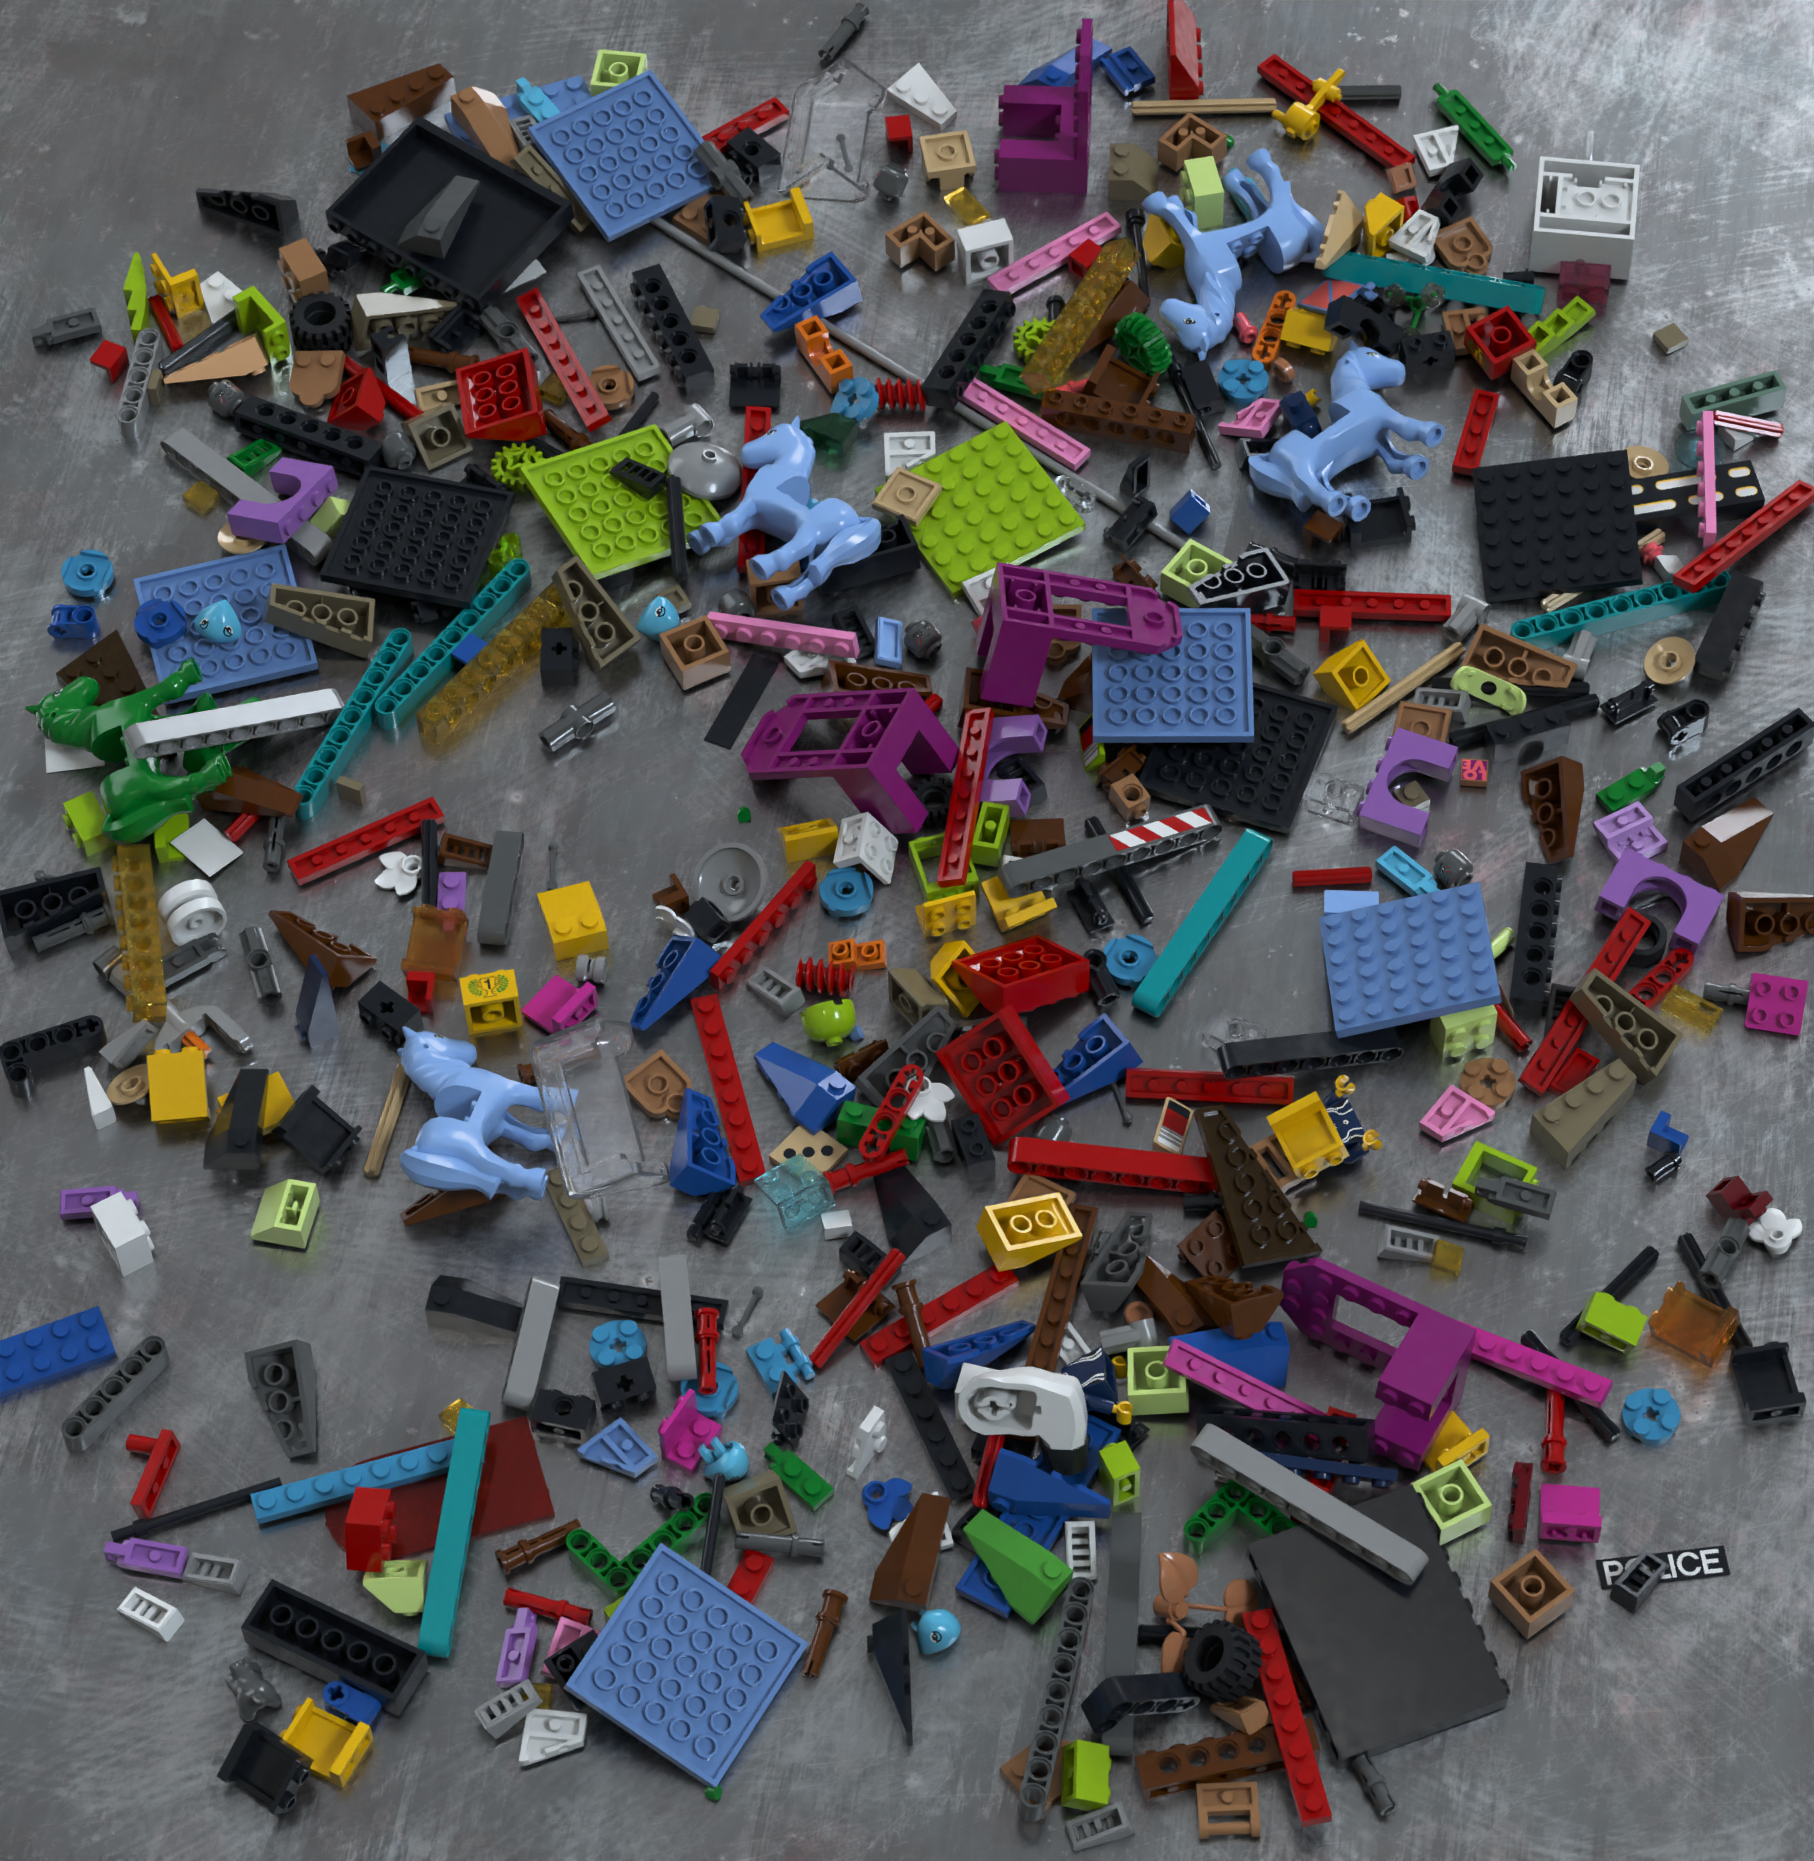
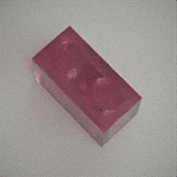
[1557,261,1611,304]

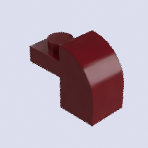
[1706,1175,1774,1227]

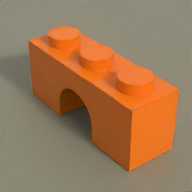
[794,315,853,394]

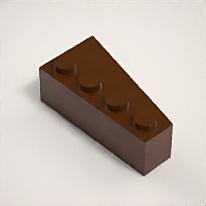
[347,63,456,142]

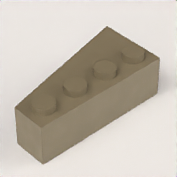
[551,555,641,675]
[265,583,375,659]
[1569,968,1683,1086]
[1529,1058,1637,1170]

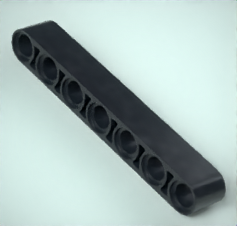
[1216,1026,1404,1079]

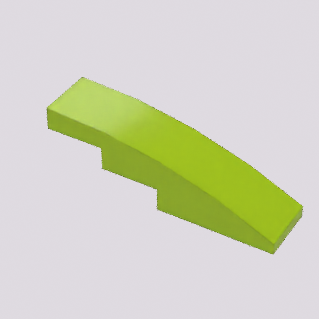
[123,252,150,346]
[1528,296,1596,358]

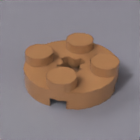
[588,365,634,410]
[1459,1058,1516,1110]

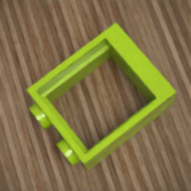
[908,831,979,902]
[1451,1141,1539,1225]

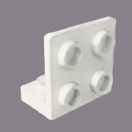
[833,812,898,885]

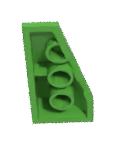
[963,1509,1073,1625]

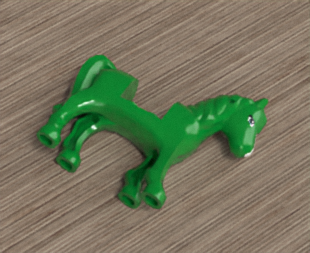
[25,657,232,844]

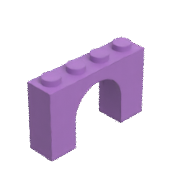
[227,457,339,544]
[977,714,1048,819]
[1356,727,1458,848]
[1594,848,1724,956]

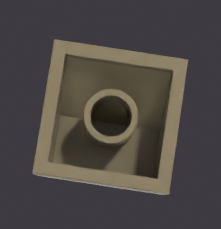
[1108,143,1159,201]
[400,403,473,471]
[888,968,950,1027]
[722,1469,798,1552]

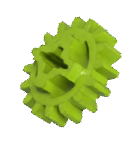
[1013,317,1067,366]
[491,443,545,492]

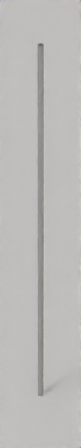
[649,217,1187,550]

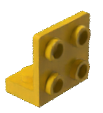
[150,252,205,319]
[981,876,1057,933]
[915,890,977,938]
[1424,1411,1490,1473]

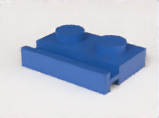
[1100,46,1155,96]

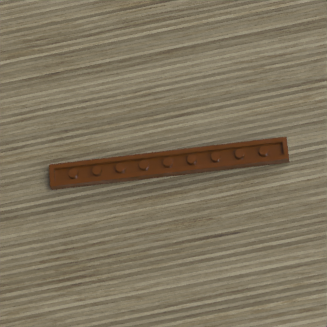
[1007,1203,1098,1443]

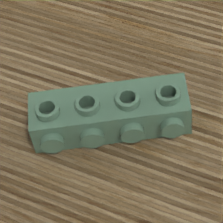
[1679,370,1787,434]

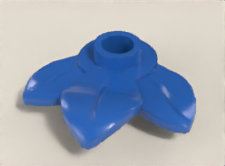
[861,1478,913,1531]

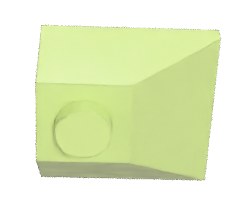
[363,1559,428,1616]

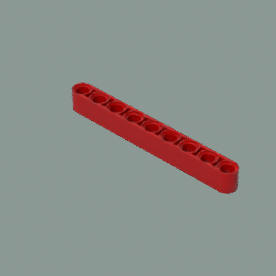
[1007,1137,1218,1194]

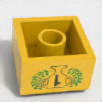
[459,969,523,1035]

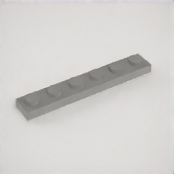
[577,265,661,382]

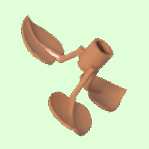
[1153,1552,1259,1673]

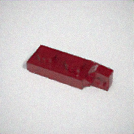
[1507,1461,1533,1543]

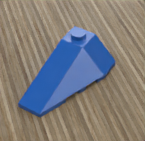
[1018,38,1112,87]
[760,251,862,333]
[628,935,721,1031]
[1053,1013,1143,1105]
[754,1042,856,1136]
[670,1088,736,1196]
[921,1320,1036,1389]
[1168,1322,1290,1389]
[988,1448,1111,1519]

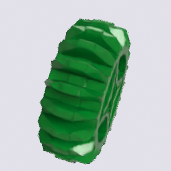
[1114,312,1173,377]

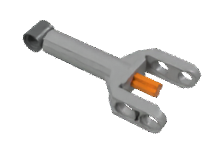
[92,945,254,1058]

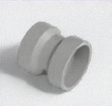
[575,954,607,984]

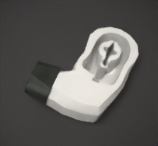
[958,1366,1089,1476]

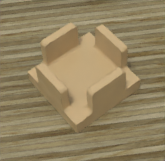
[919,130,976,191]

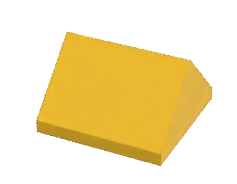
[778,817,838,863]

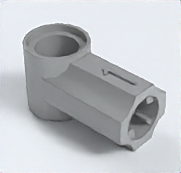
[660,403,714,447]
[1442,592,1491,643]
[1563,630,1597,682]
[1099,1318,1160,1355]

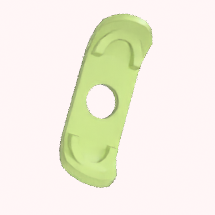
[1450,666,1527,715]

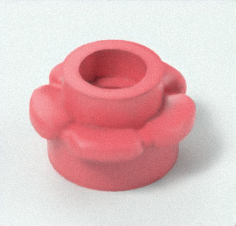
[1640,542,1664,565]

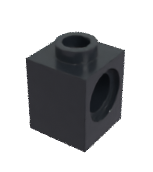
[683,897,732,944]

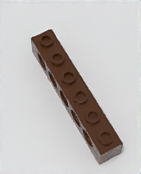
[1041,388,1196,454]
[1135,1717,1321,1802]

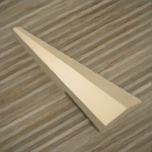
[1315,190,1364,270]

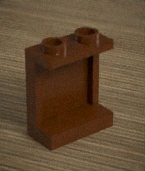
[1081,344,1160,406]

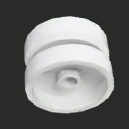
[157,879,228,946]

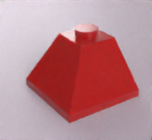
[327,367,386,431]

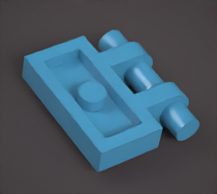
[746,1328,815,1399]

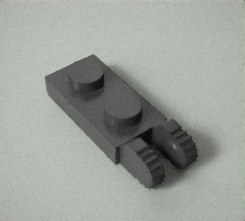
[148,932,227,989]

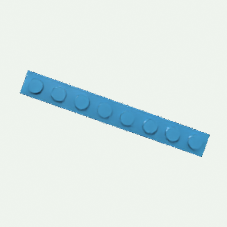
[250,1439,485,1525]

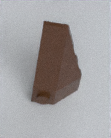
[957,667,1069,729]
[1679,797,1774,892]
[1134,1254,1220,1339]

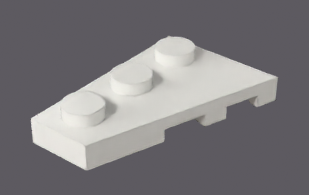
[887,63,957,131]

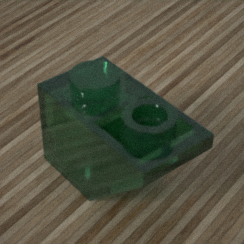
[799,412,858,458]

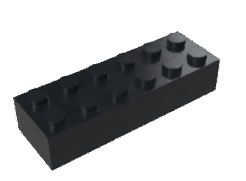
[241,1579,429,1716]

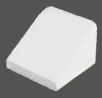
[1717,426,1754,451]
[1654,555,1684,582]
[821,1210,853,1240]

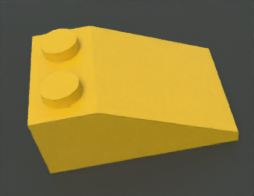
[537,881,609,961]
[976,1192,1082,1272]

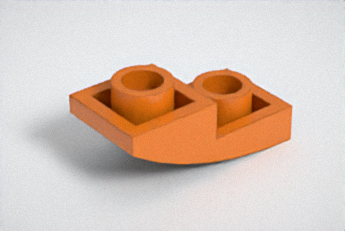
[828,938,887,970]

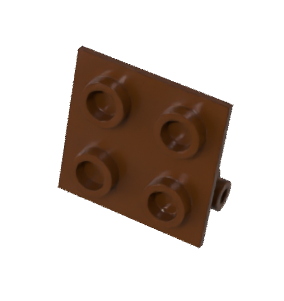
[1010,818,1066,858]
[1177,1210,1240,1278]
[815,1269,896,1342]

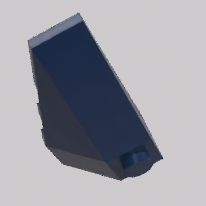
[294,954,340,1048]

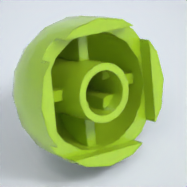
[799,999,856,1047]

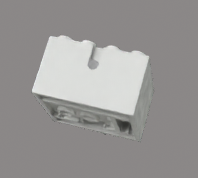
[1528,131,1640,280]

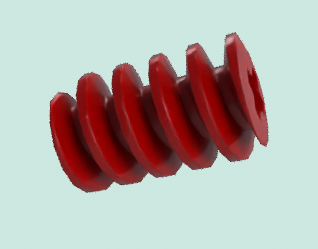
[875,377,926,411]
[796,957,855,998]

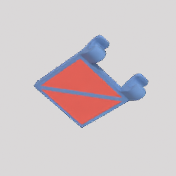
[1297,278,1379,315]

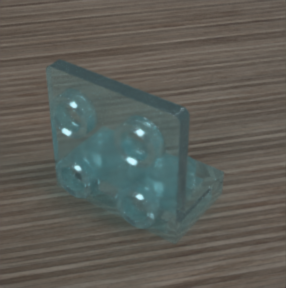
[754,1154,836,1232]

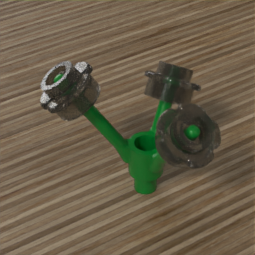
[1383,282,1445,338]

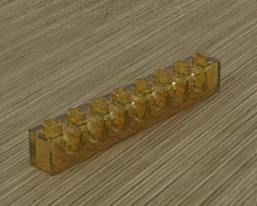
[1019,237,1141,394]
[416,582,569,745]
[111,844,167,1023]

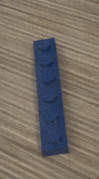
[1259,1451,1398,1489]

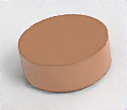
[1272,357,1296,383]
[1124,1301,1153,1325]

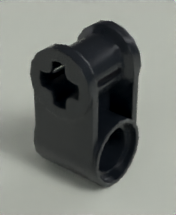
[1552,350,1593,398]
[1657,699,1710,745]

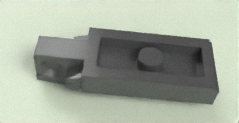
[30,307,102,347]
[1475,1176,1557,1220]

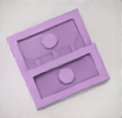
[1593,801,1668,864]

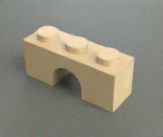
[1510,349,1578,428]

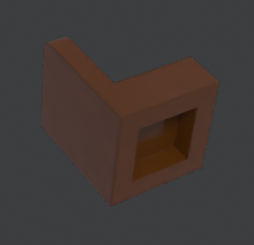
[345,130,382,172]
[1302,510,1343,547]
[652,873,690,916]

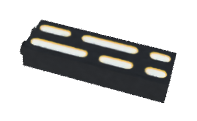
[1631,460,1765,536]

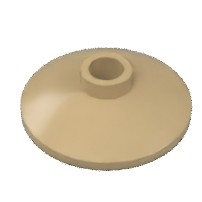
[1624,446,1669,479]
[218,522,267,554]
[1644,636,1695,685]
[106,1064,149,1105]

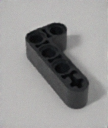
[0,1015,107,1098]
[1081,1672,1200,1734]

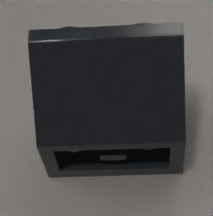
[543,1629,598,1712]

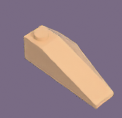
[163,333,269,384]

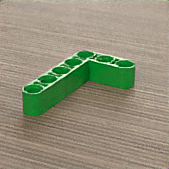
[1183,1480,1298,1554]
[566,1492,721,1602]

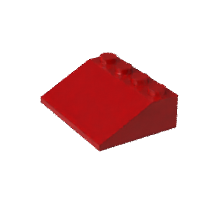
[1166,0,1203,100]
[455,347,547,441]
[952,934,1090,1014]
[935,1004,1071,1147]

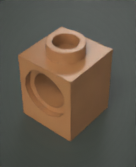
[1109,773,1151,822]

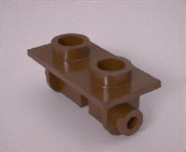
[1112,554,1161,598]
[1095,743,1147,793]
[833,1039,889,1082]
[1412,1178,1474,1223]

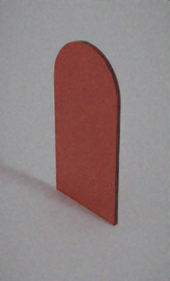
[325,1416,555,1560]

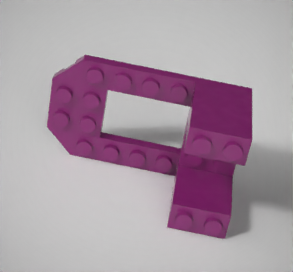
[994,18,1093,194]
[976,562,1183,707]
[741,688,959,834]
[1279,1257,1477,1472]

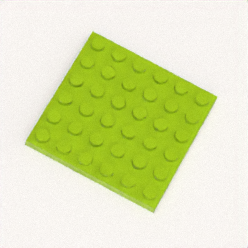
[874,421,1086,599]
[519,424,721,580]

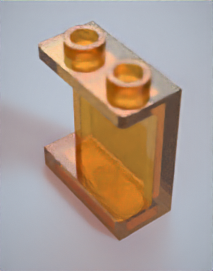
[401,904,469,983]
[1648,1280,1741,1368]

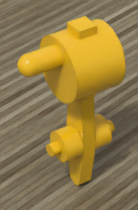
[1272,68,1346,140]

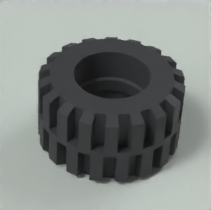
[289,291,353,351]
[1182,1619,1263,1703]

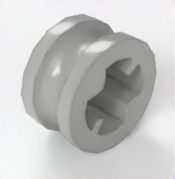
[592,1196,609,1223]

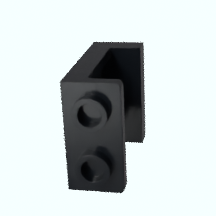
[1342,487,1416,550]
[271,1085,362,1175]
[1729,1341,1806,1425]
[216,1722,314,1815]

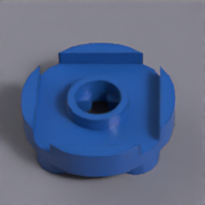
[133,598,187,649]

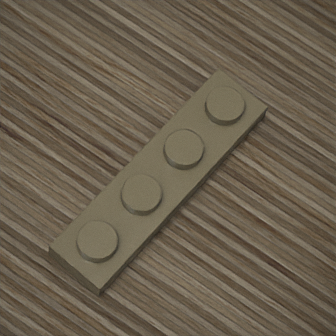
[510,144,592,235]
[546,1164,609,1268]

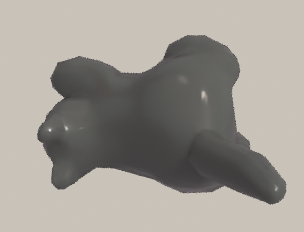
[225,1656,281,1721]

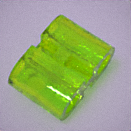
[488,532,523,580]

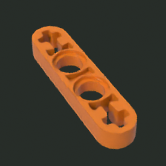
[1252,290,1296,370]

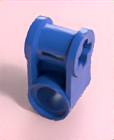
[47,604,100,639]
[323,1681,382,1726]

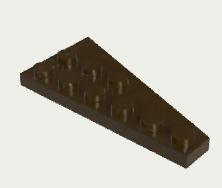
[56,629,177,767]
[1194,1104,1323,1269]

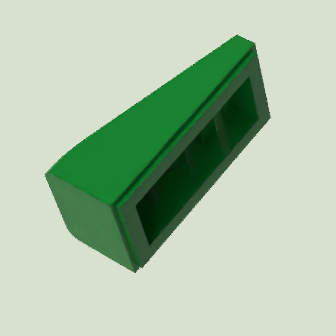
[227,439,282,478]

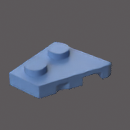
[577,1417,658,1478]

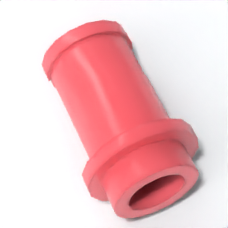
[1233,312,1258,344]

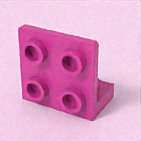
[1745,972,1808,1035]
[521,975,598,1042]
[658,1389,723,1475]
[1539,1484,1602,1543]

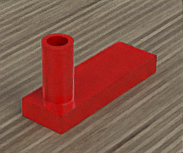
[126,1429,181,1520]

